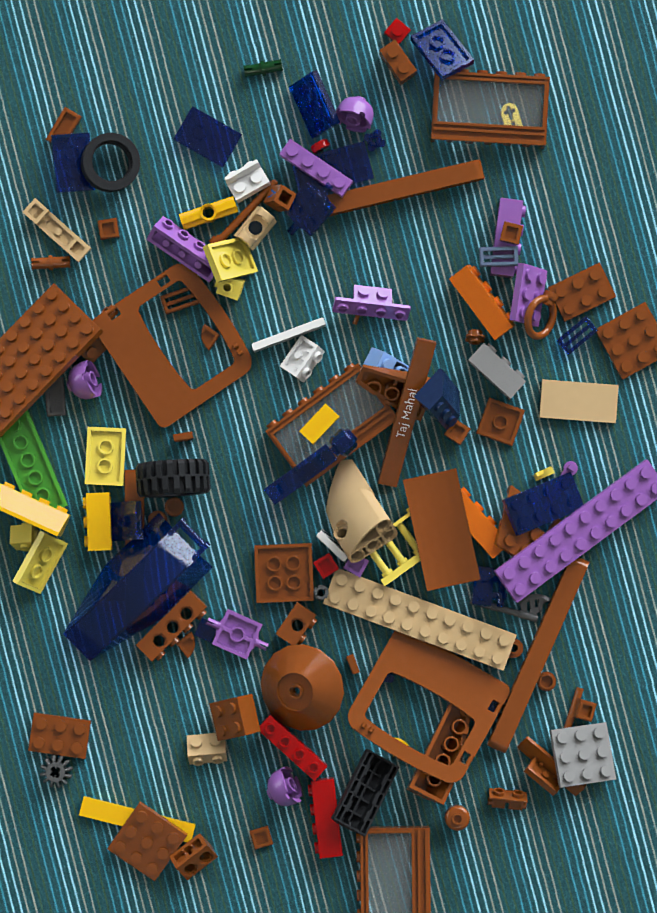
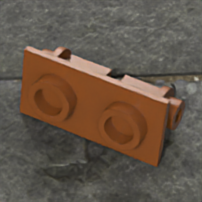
[487,788,528,811]

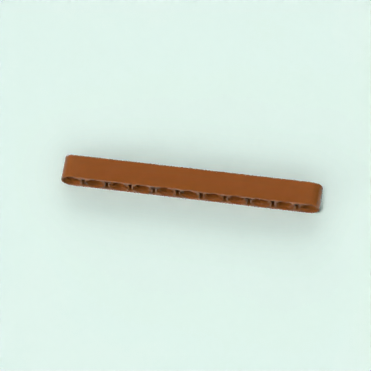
[487,557,589,753]

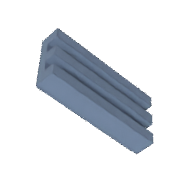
[479,246,518,267]

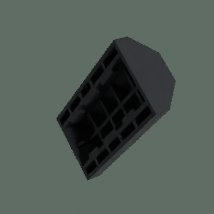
[331,749,399,836]

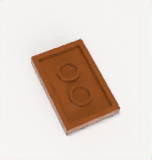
[548,262,616,322]
[28,712,91,759]

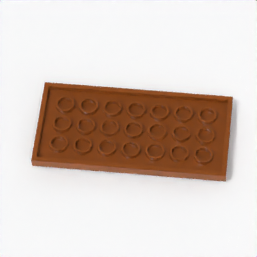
[0,283,104,438]

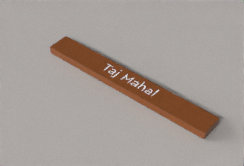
[377,337,436,487]

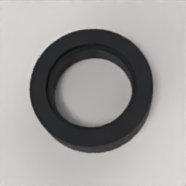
[81,133,140,192]

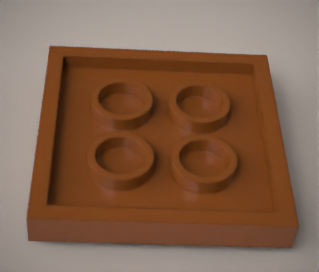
[594,302,657,380]
[254,543,314,603]
[107,801,188,881]

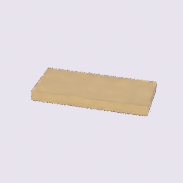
[539,379,619,423]

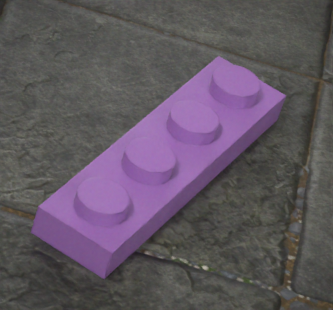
[279,139,353,198]

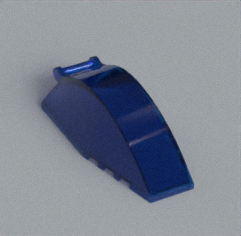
[63,513,213,661]

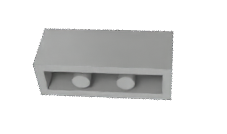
[467,343,526,400]

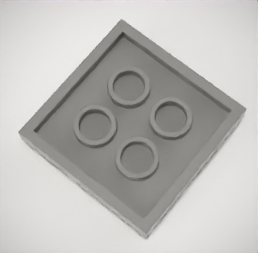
[549,722,616,788]

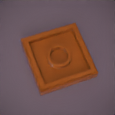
[476,397,525,446]

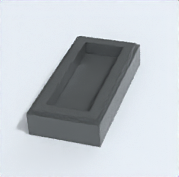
[45,377,67,417]

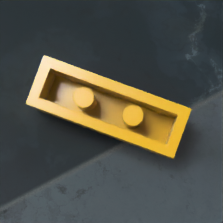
[83,492,113,551]

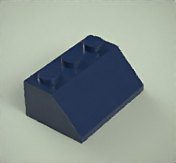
[414,368,460,430]

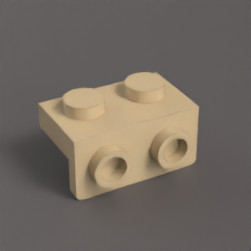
[187,733,228,766]

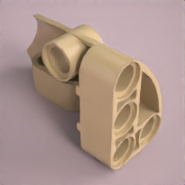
[326,459,398,563]

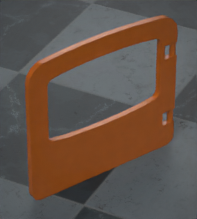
[92,264,252,427]
[347,631,510,783]

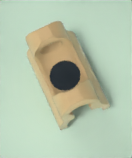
[233,206,277,251]

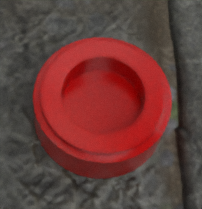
[311,139,330,154]

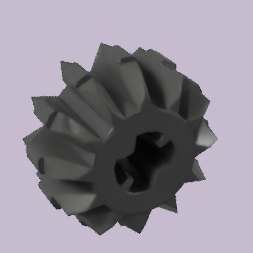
[40,755,73,788]

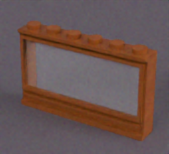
[430,68,550,148]
[265,363,396,487]
[356,826,431,913]

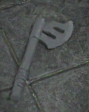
[470,594,551,622]

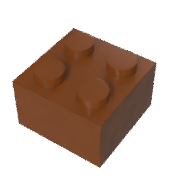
[209,694,261,741]

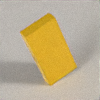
[299,403,340,445]

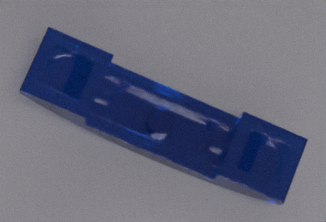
[264,444,338,505]

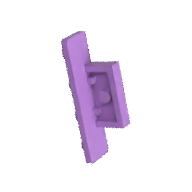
[332,285,411,321]

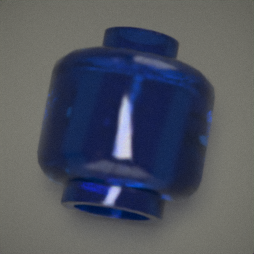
[329,428,358,457]

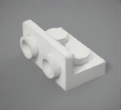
[224,160,271,203]
[280,335,325,382]

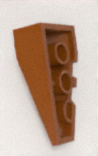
[356,365,430,421]

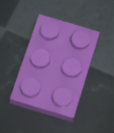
[509,263,547,327]

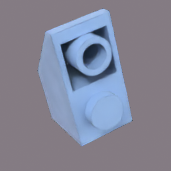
[363,347,409,371]

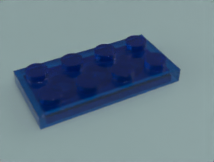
[291,141,374,199]
[502,472,584,536]

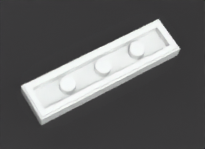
[252,318,326,353]

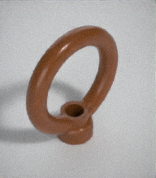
[524,290,559,340]

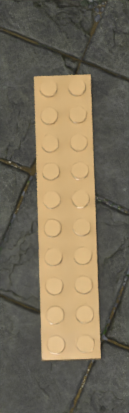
[323,569,517,671]

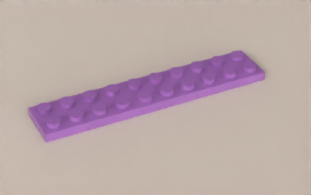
[494,459,657,603]

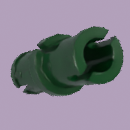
[243,59,283,78]

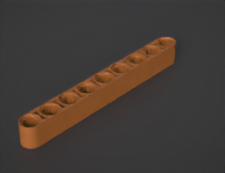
[315,160,485,218]

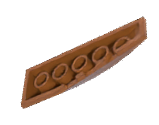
[406,703,470,805]

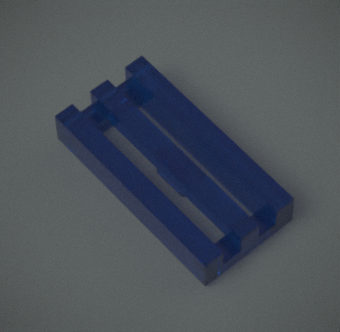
[557,316,599,355]

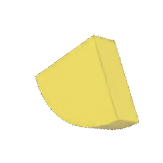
[533,466,555,481]

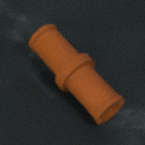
[31,255,70,271]

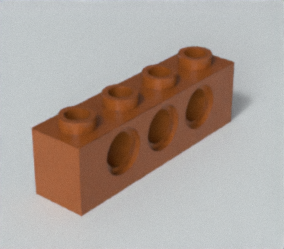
[136,590,208,661]

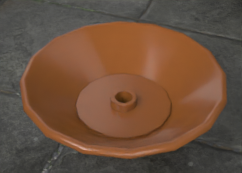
[261,644,344,731]

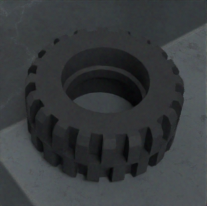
[135,459,211,498]

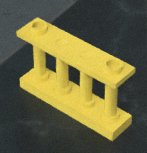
[370,508,420,586]

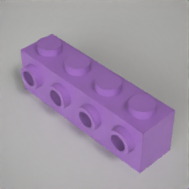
[146,216,214,283]

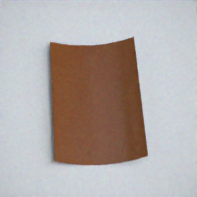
[403,468,481,591]

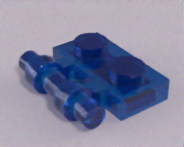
[471,566,507,607]

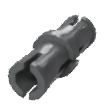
[313,585,329,600]

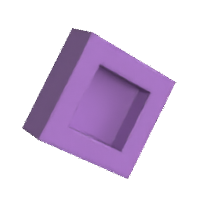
[344,558,369,577]

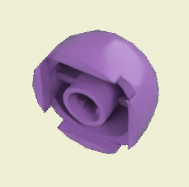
[335,96,374,132]
[67,360,102,400]
[267,766,303,806]

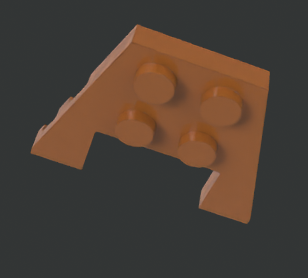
[494,485,562,556]

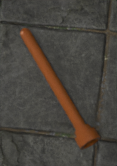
[208,179,278,244]

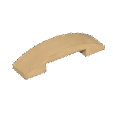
[23,198,92,262]

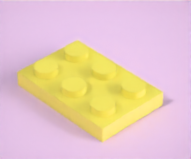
[203,238,258,283]
[85,427,127,486]
[13,530,68,594]

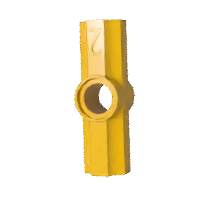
[179,196,238,230]

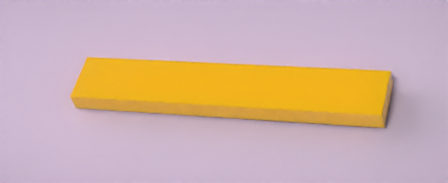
[79,796,196,842]

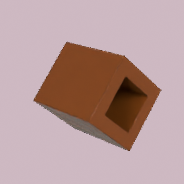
[263,184,296,212]

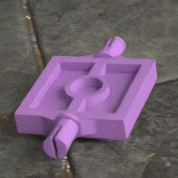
[206,609,269,660]

